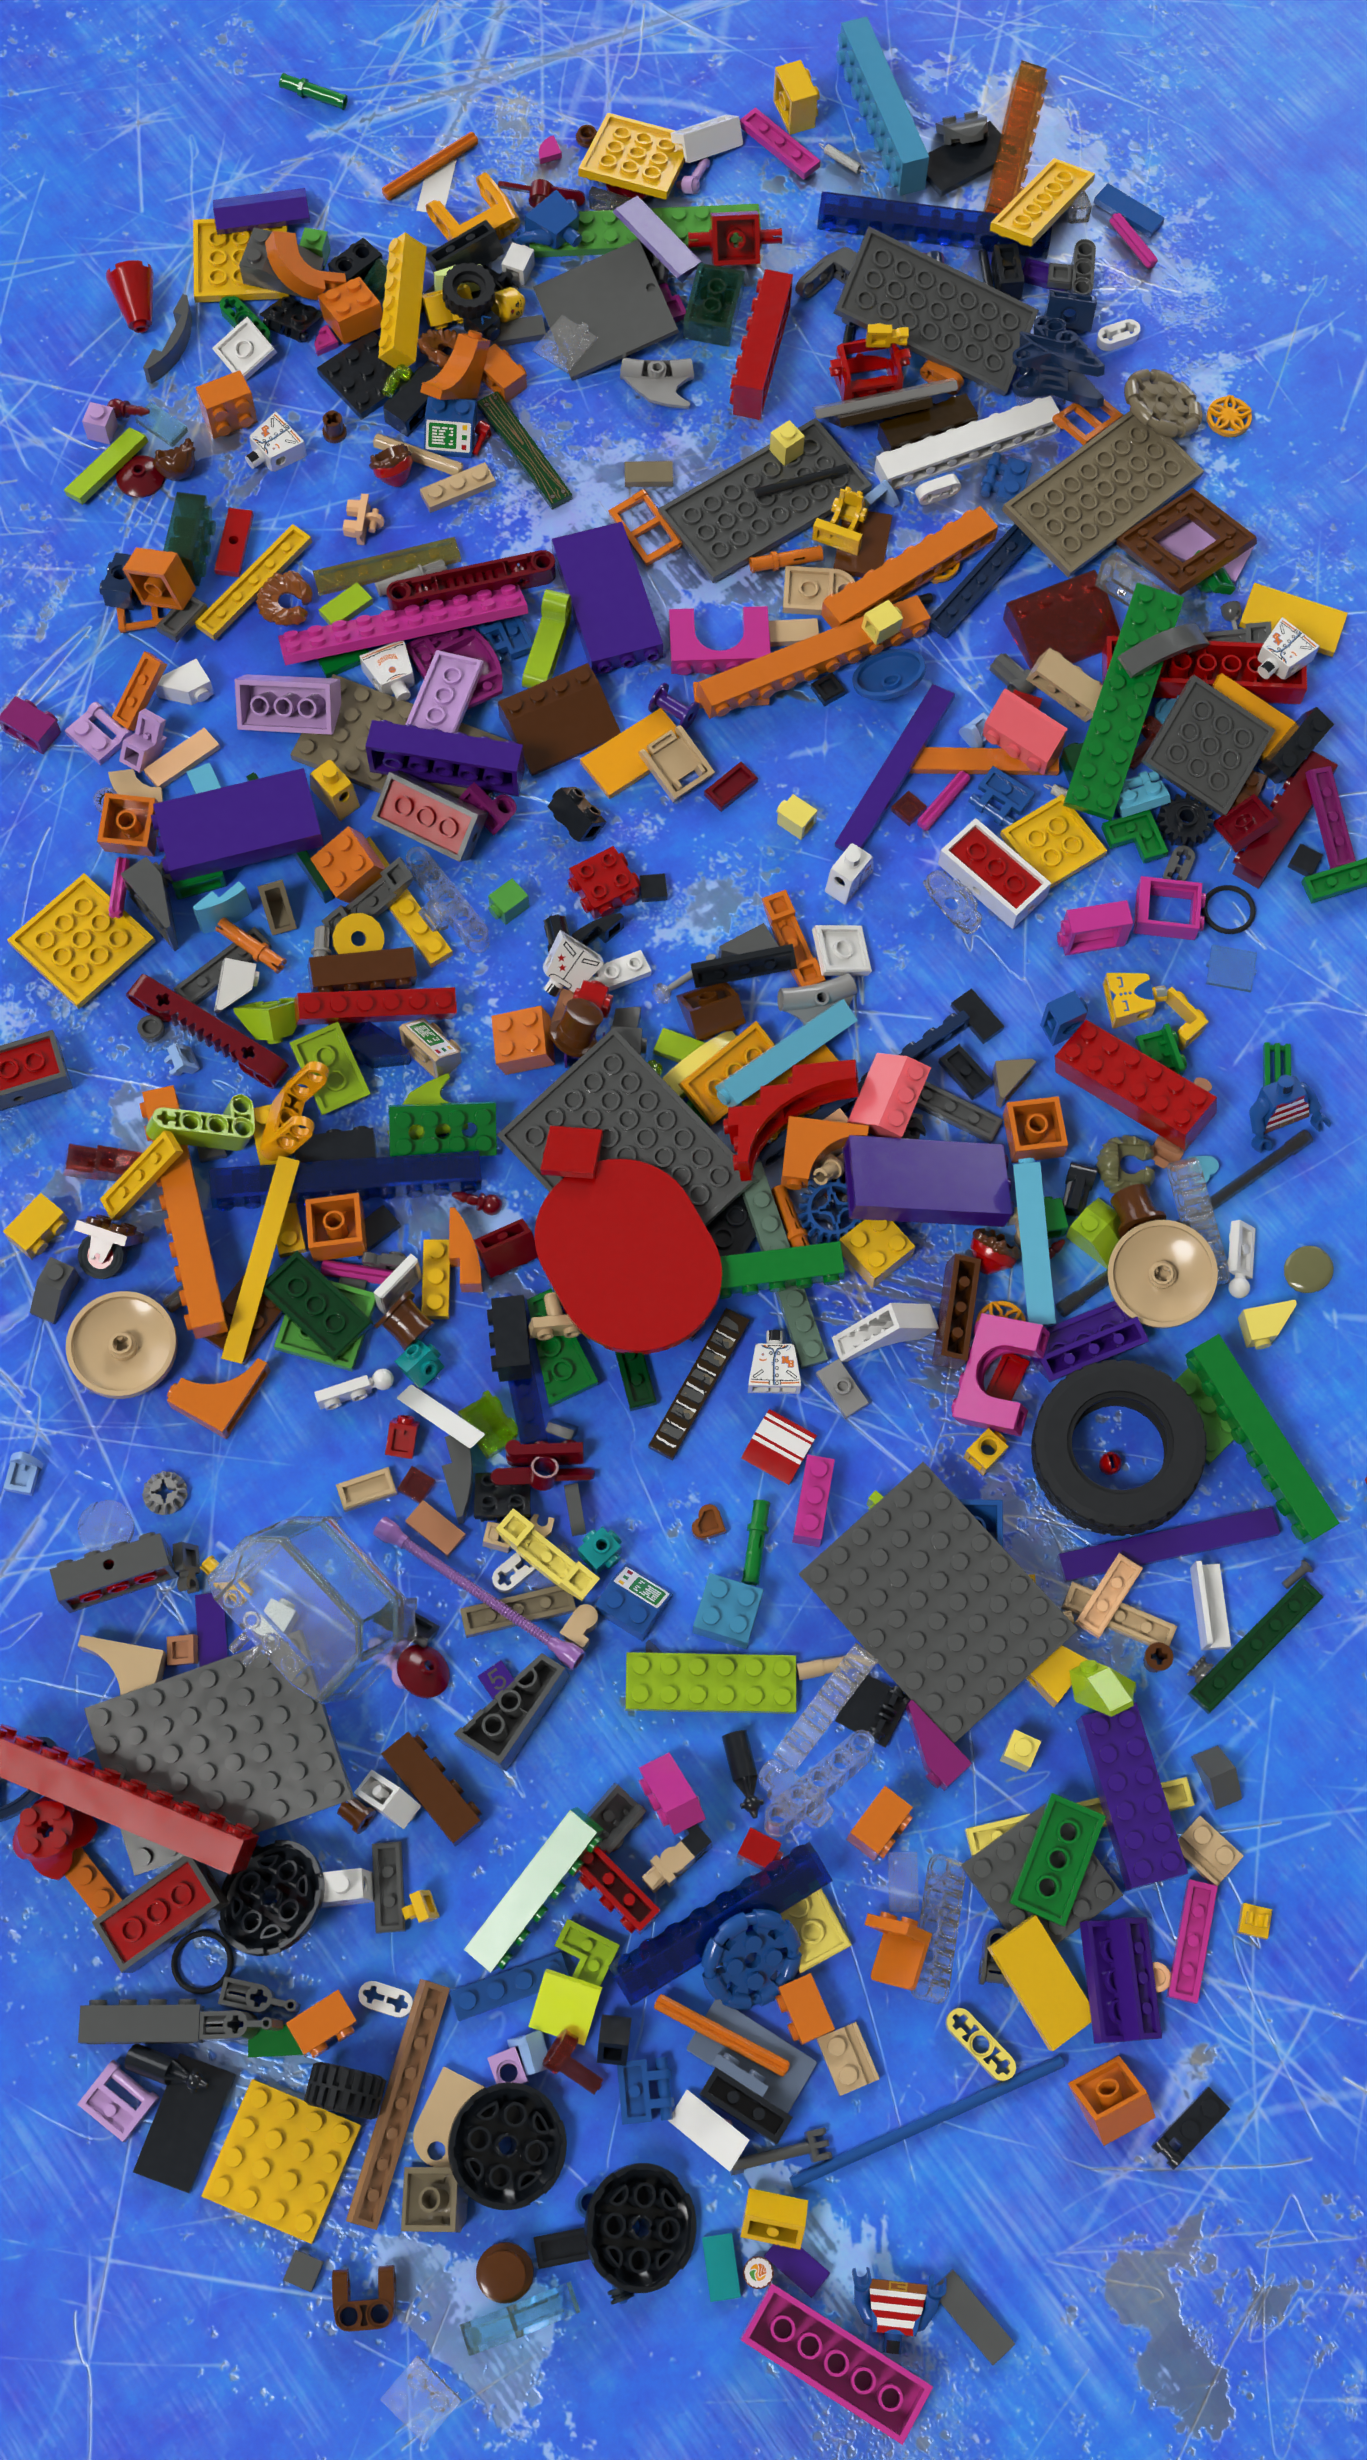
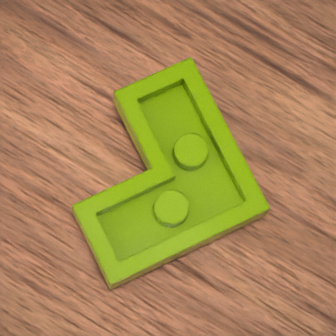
[554,1919,620,1987]

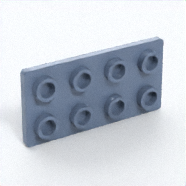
[687,1999,817,2114]

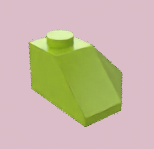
[233,997,297,1044]
[1066,1197,1121,1270]
[1069,1660,1137,1717]

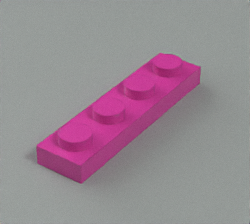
[740,107,821,180]
[1167,1879,1218,2004]

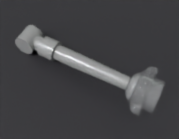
[652,954,716,1004]

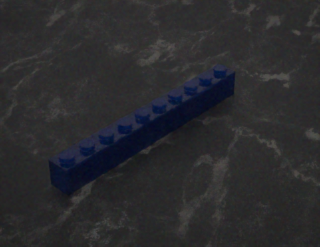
[817,191,1052,259]
[209,1151,482,1211]

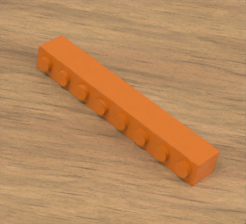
[821,506,998,628]

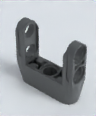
[795,247,857,327]

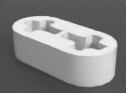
[1096,319,1140,351]
[915,474,961,505]
[492,1552,537,1593]
[358,1981,413,2018]

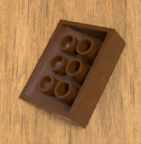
[498,663,621,776]

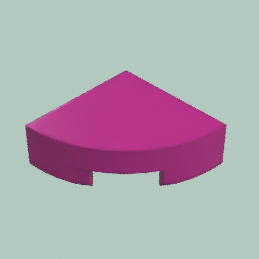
[539,135,562,165]
[314,325,339,356]

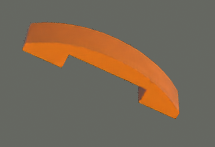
[762,889,826,987]

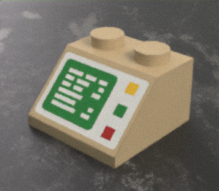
[399,1018,462,1078]

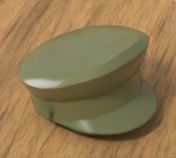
[1284,1246,1334,1293]

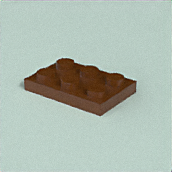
[203,1274,283,1365]

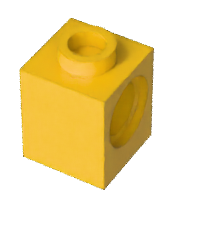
[963,1428,1009,1476]

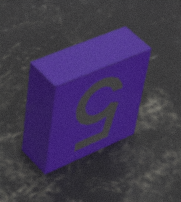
[478,1660,514,1699]

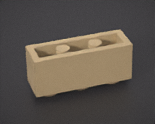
[1026,648,1103,723]

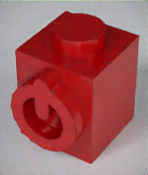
[573,980,614,1019]

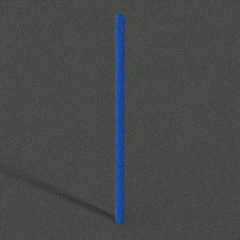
[789,2056,1065,2189]

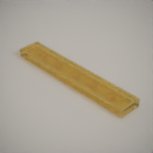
[313,537,461,596]

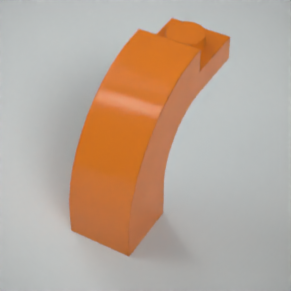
[265,231,346,300]

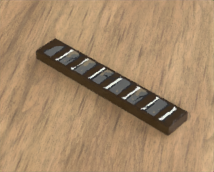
[648,1308,750,1461]

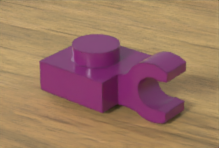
[659,283,687,323]

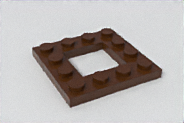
[1116,488,1257,595]

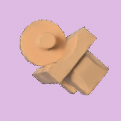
[343,493,385,545]

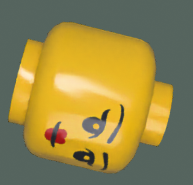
[491,287,525,323]

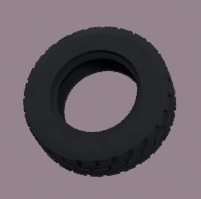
[1031,1360,1207,1536]

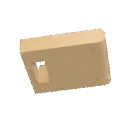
[639,725,715,802]

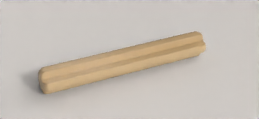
[373,433,463,475]

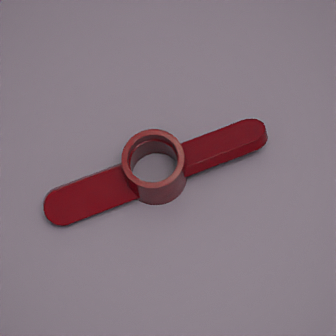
[498,179,585,208]
[490,1455,595,1491]

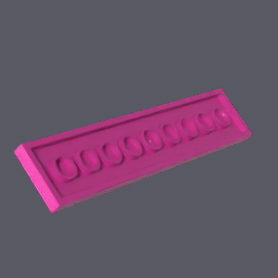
[278,584,529,665]

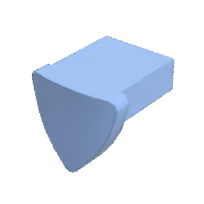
[864,479,899,509]
[959,712,988,748]
[3,1451,44,1496]
[507,2031,551,2076]

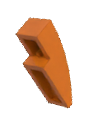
[449,1207,483,1292]

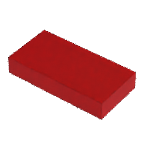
[986,1353,1030,1401]

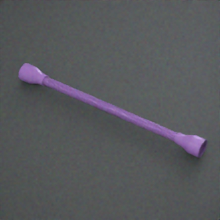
[373,1517,586,1670]

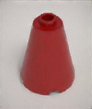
[106,260,154,333]

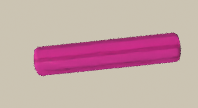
[1109,213,1158,269]
[917,771,970,831]
[108,857,130,919]
[321,1260,394,1284]

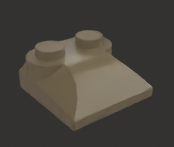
[401,2167,468,2232]

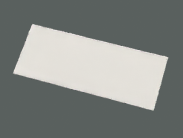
[416,156,457,212]
[668,2090,750,2172]

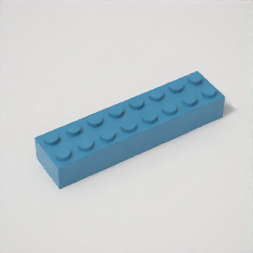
[836,17,929,196]

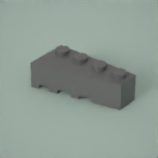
[454,1653,570,1772]

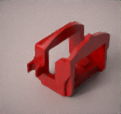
[829,339,911,401]

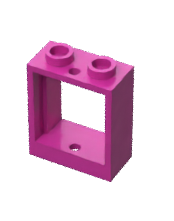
[1133,876,1206,940]
[1057,900,1133,956]

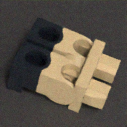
[642,1824,712,1893]

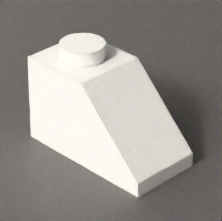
[155,659,214,705]
[214,958,260,1013]
[354,1769,421,1829]

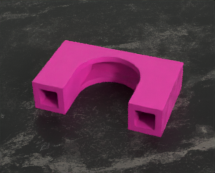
[669,606,771,675]
[951,1313,1050,1437]

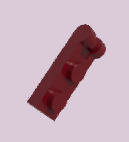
[505,1440,584,1466]

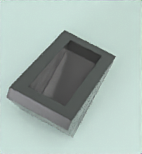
[1191,1745,1242,1810]

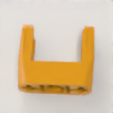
[426,172,521,241]
[260,1061,329,1161]

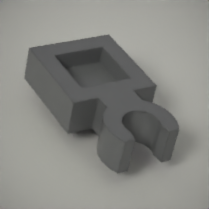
[362,1251,407,1270]
[172,1542,200,1594]

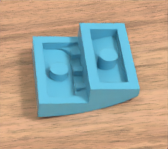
[193,881,253,933]

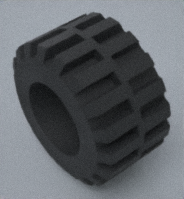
[304,2062,386,2120]

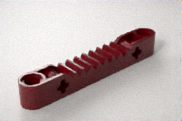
[387,550,556,611]
[126,974,290,1089]

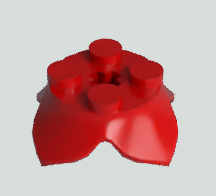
[12,1796,99,1880]

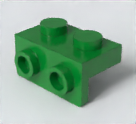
[1135,1023,1187,1076]

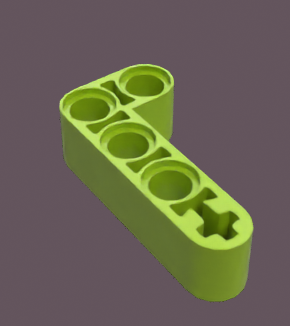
[522,589,572,688]
[146,1094,255,1151]

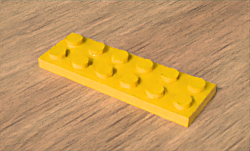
[990,158,1095,247]

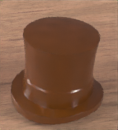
[549,998,603,1057]
[1110,1184,1167,1238]
[374,1290,435,1351]
[476,2242,534,2303]

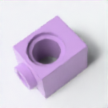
[487,2047,529,2084]

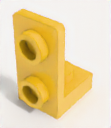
[1165,987,1209,1051]

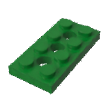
[388,1101,497,1160]
[1009,1793,1106,1927]

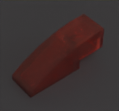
[63,1144,142,1181]

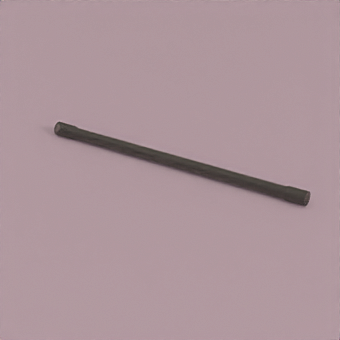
[1055,1129,1313,1317]

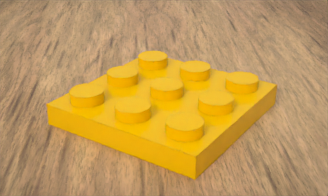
[1000,794,1107,889]

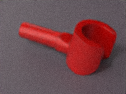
[472,420,491,456]

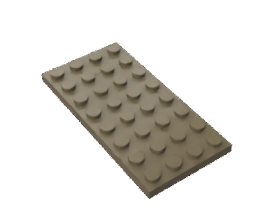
[1002,411,1204,578]
[290,674,509,798]

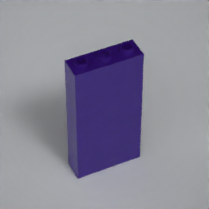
[552,522,663,674]
[151,768,324,882]
[843,1135,1014,1227]

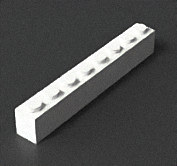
[874,396,1061,490]

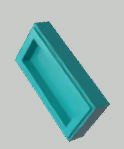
[702,2233,741,2302]

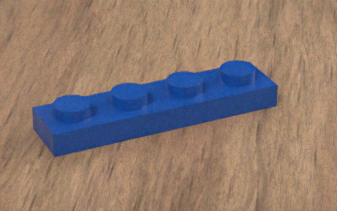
[449,1952,569,2021]

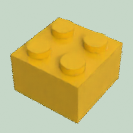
[773,60,820,135]
[839,1220,916,1289]

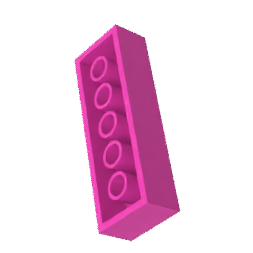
[740,2283,933,2445]

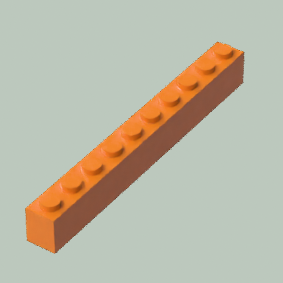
[696,595,931,719]
[139,1085,228,1339]

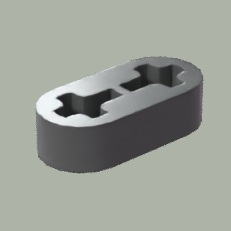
[1162,845,1195,881]
[564,1483,586,1536]

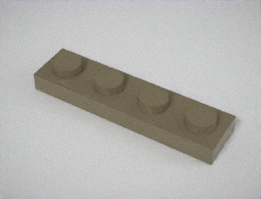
[460,1586,576,1638]

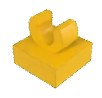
[401,1890,440,1923]
[1237,1903,1272,1940]

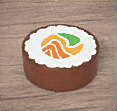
[743,2256,774,2289]

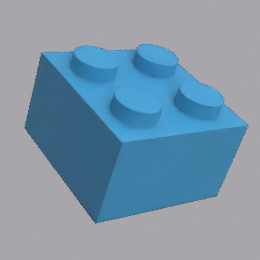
[693,1573,764,1649]

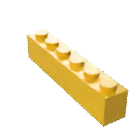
[378,232,427,372]

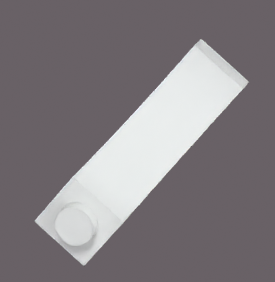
[832,1303,939,1362]

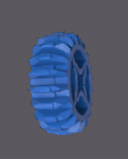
[798,1176,864,1244]

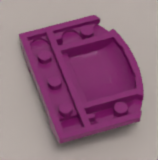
[405,628,503,710]

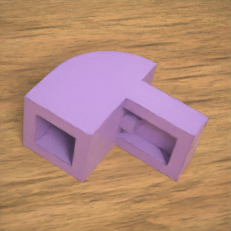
[119,709,167,773]

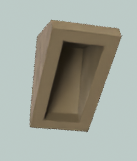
[257,880,297,935]
[992,1059,1036,1108]

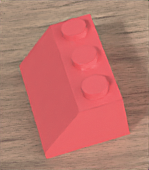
[982,688,1068,775]
[847,1053,931,1138]

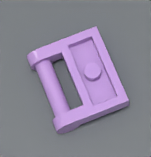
[65,702,133,766]
[77,2060,160,2142]

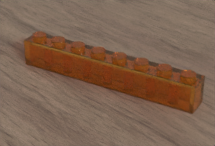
[981,60,1048,222]

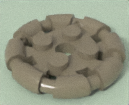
[1124,369,1202,438]

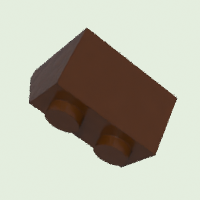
[676,982,746,1040]

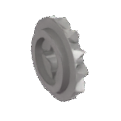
[142,1471,187,1515]

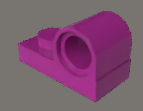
[458,782,516,835]

